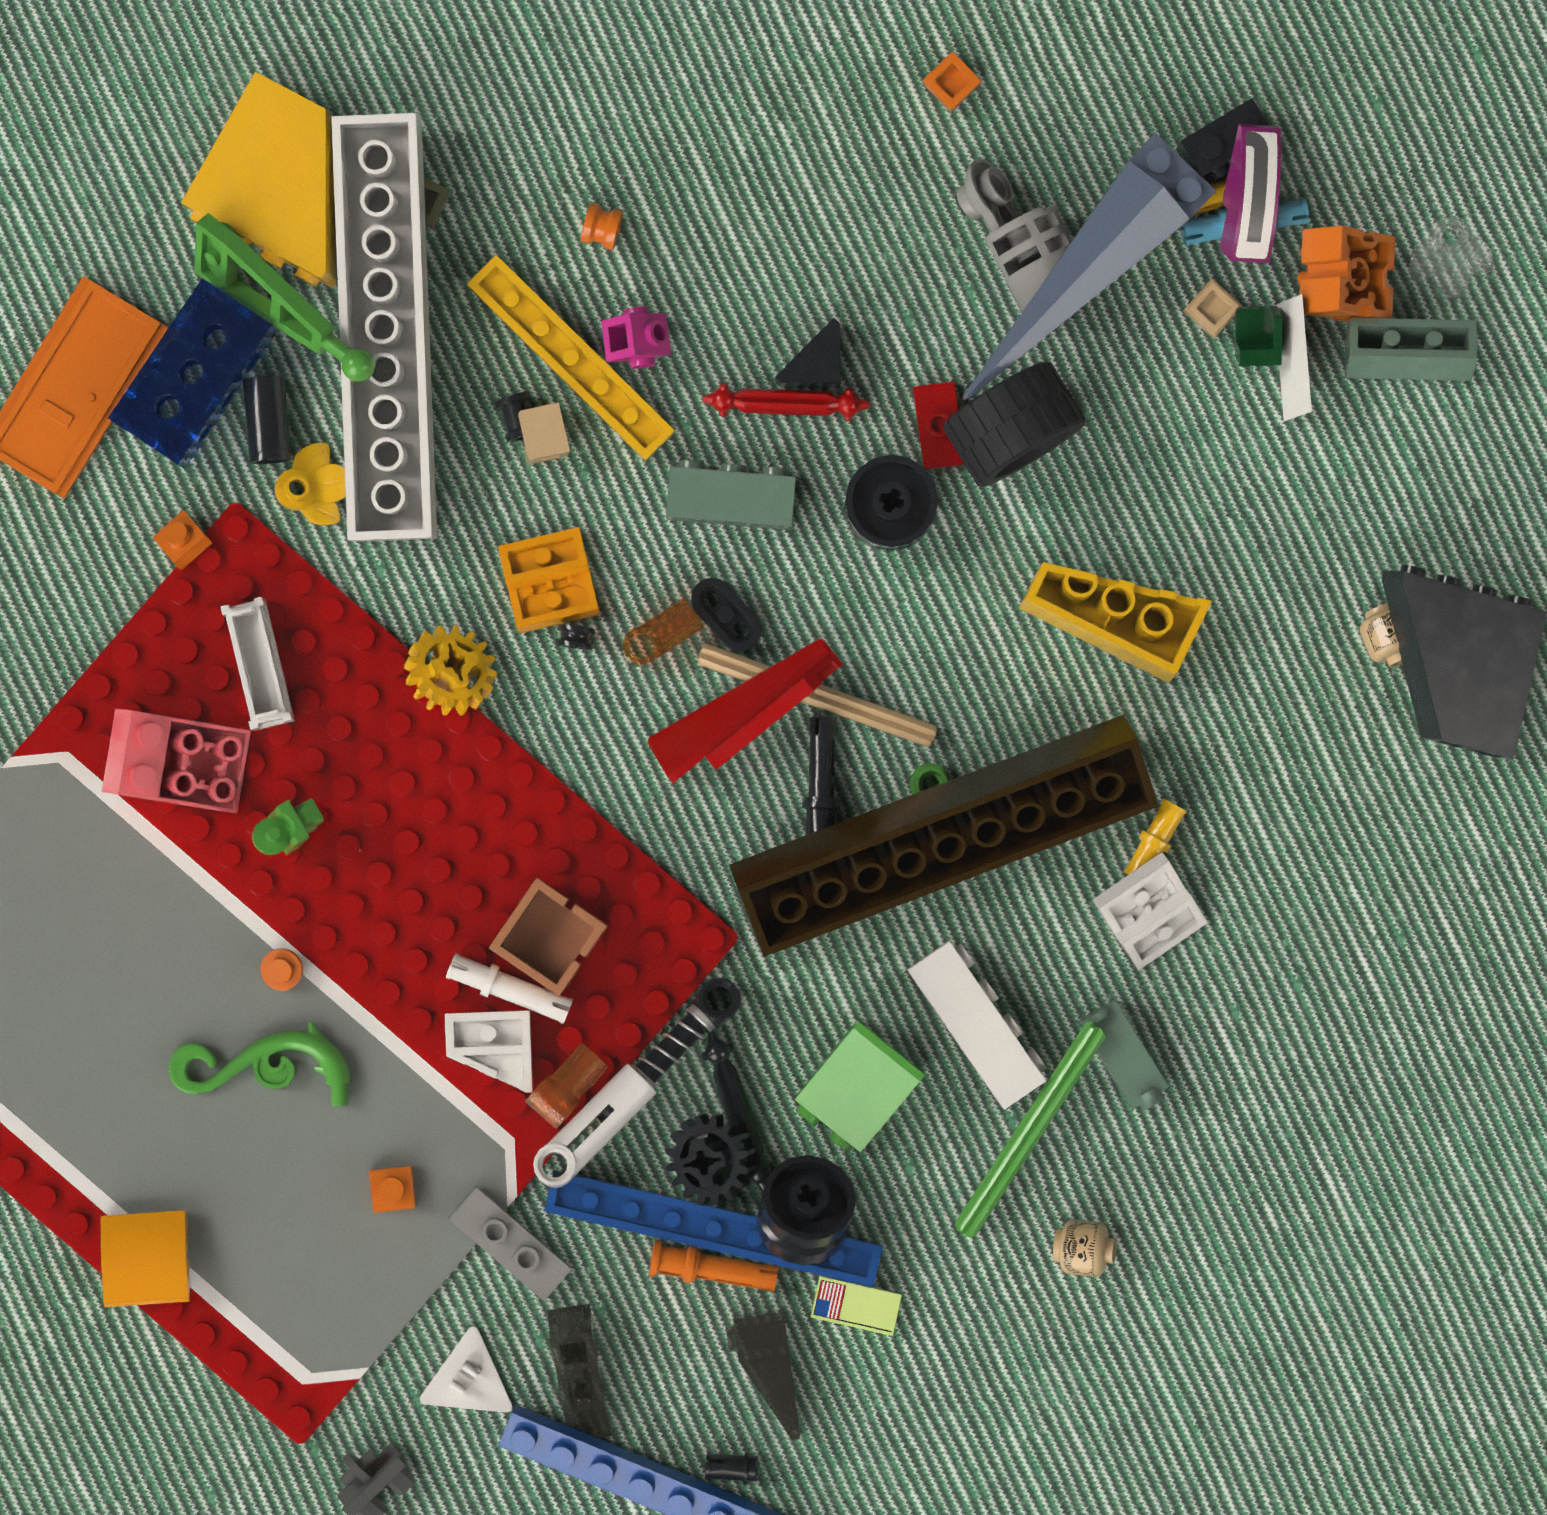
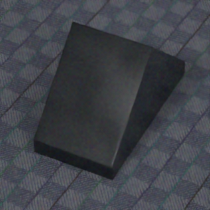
[775,318,841,388]

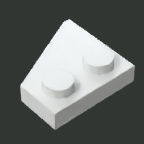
[445,1010,533,1092]

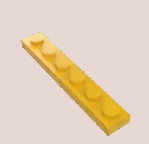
[467,255,675,462]

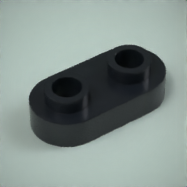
[691,578,761,652]

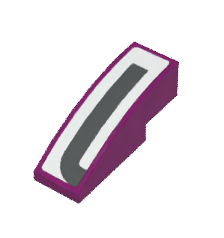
[1219,124,1281,263]

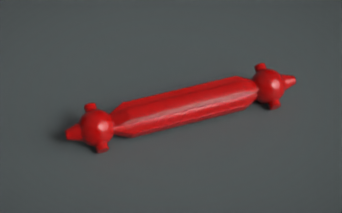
[702,383,870,421]

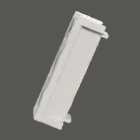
[221,597,295,731]

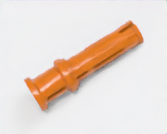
[648,1239,778,1293]

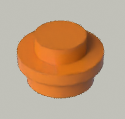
[260,948,303,991]

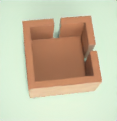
[489,878,609,996]

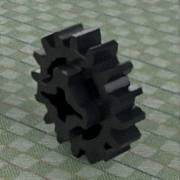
[665,1113,756,1206]

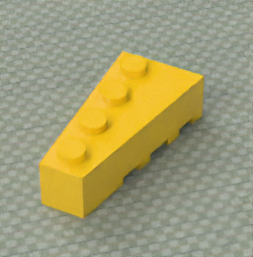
[1019,562,1212,683]

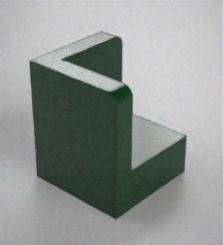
[1235,306,1282,367]

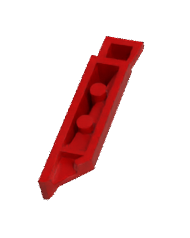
[648,639,844,783]

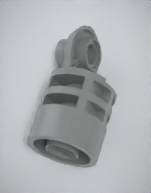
[956,158,1072,313]

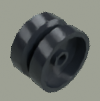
[844,455,938,552]
[756,1155,856,1265]

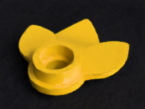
[275,443,346,526]

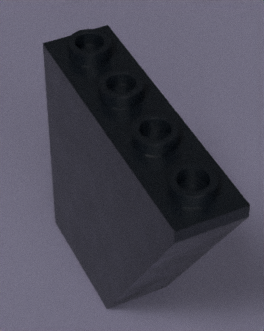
[1382,565,1547,759]

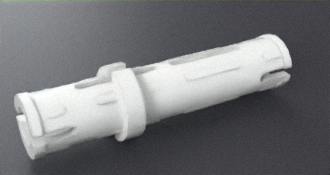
[446,953,573,1024]

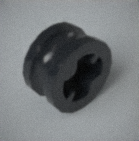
[555,624,595,650]

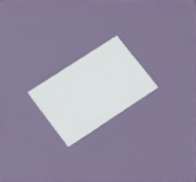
[1274,294,1312,421]

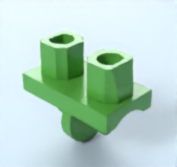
[252,798,324,855]

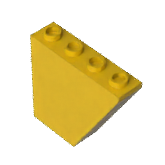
[181,72,337,288]

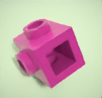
[601,306,671,369]

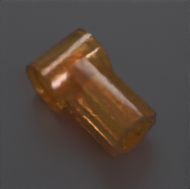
[622,598,704,668]
[524,1042,608,1130]

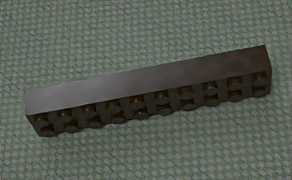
[729,714,1159,957]

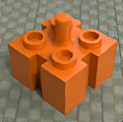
[1297,225,1395,323]

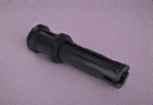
[802,717,840,837]

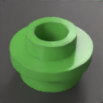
[910,763,951,795]

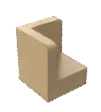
[518,402,570,465]

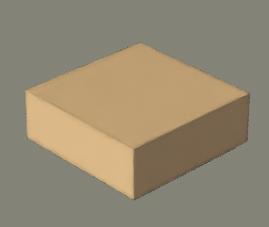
[1183,279,1243,339]

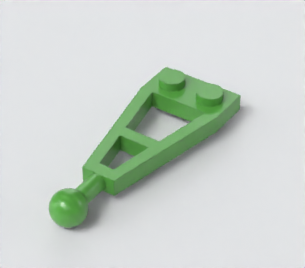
[194,213,375,382]

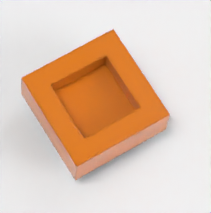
[922,51,982,113]
[152,510,212,570]
[369,1165,416,1213]

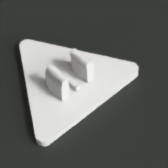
[420,1326,512,1413]

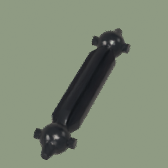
[702,1031,775,1192]

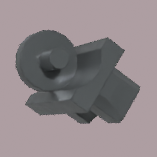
[337,1442,415,1515]

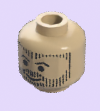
[1359,603,1402,668]
[1053,1219,1117,1277]

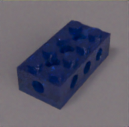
[108,278,278,470]

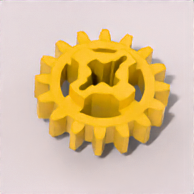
[404,625,497,716]

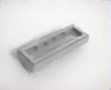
[448,1186,572,1301]

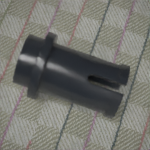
[705,1451,758,1485]

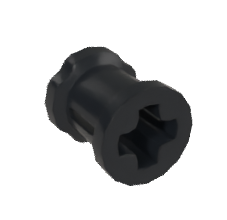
[494,391,532,443]

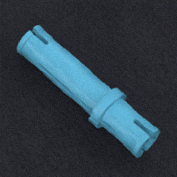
[1181,197,1309,246]

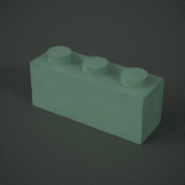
[1345,318,1477,381]
[666,460,796,531]

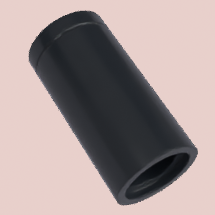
[243,375,291,464]

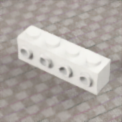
[907,941,1047,1110]

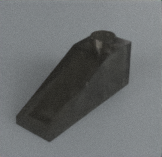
[548,1304,611,1438]
[726,1308,800,1440]

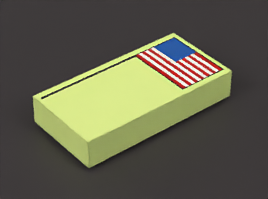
[810,1275,902,1336]

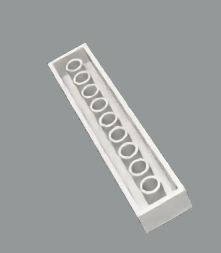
[331,113,437,542]

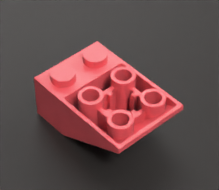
[102,709,251,814]

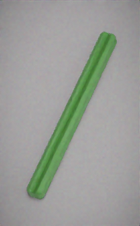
[955,1021,1107,1238]

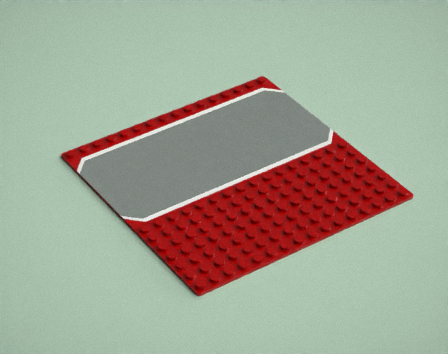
[0,503,738,1444]

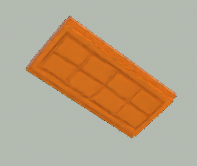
[0,276,169,499]

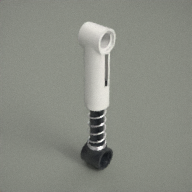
[533,978,741,1188]

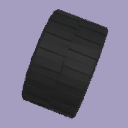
[943,361,1086,487]

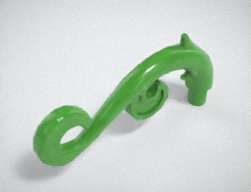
[168,1021,351,1107]

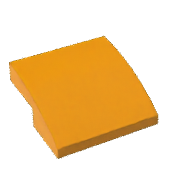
[498,527,600,634]
[101,1210,190,1307]

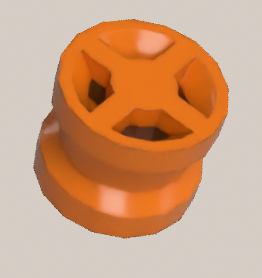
[580,202,624,251]

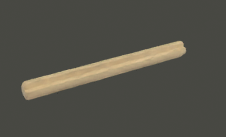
[698,644,937,747]

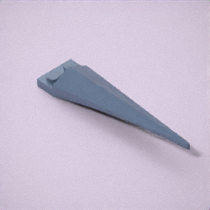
[963,133,1216,400]

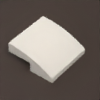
[1093,852,1207,970]

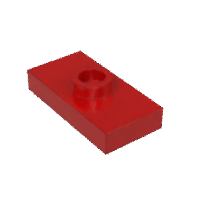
[912,381,964,471]

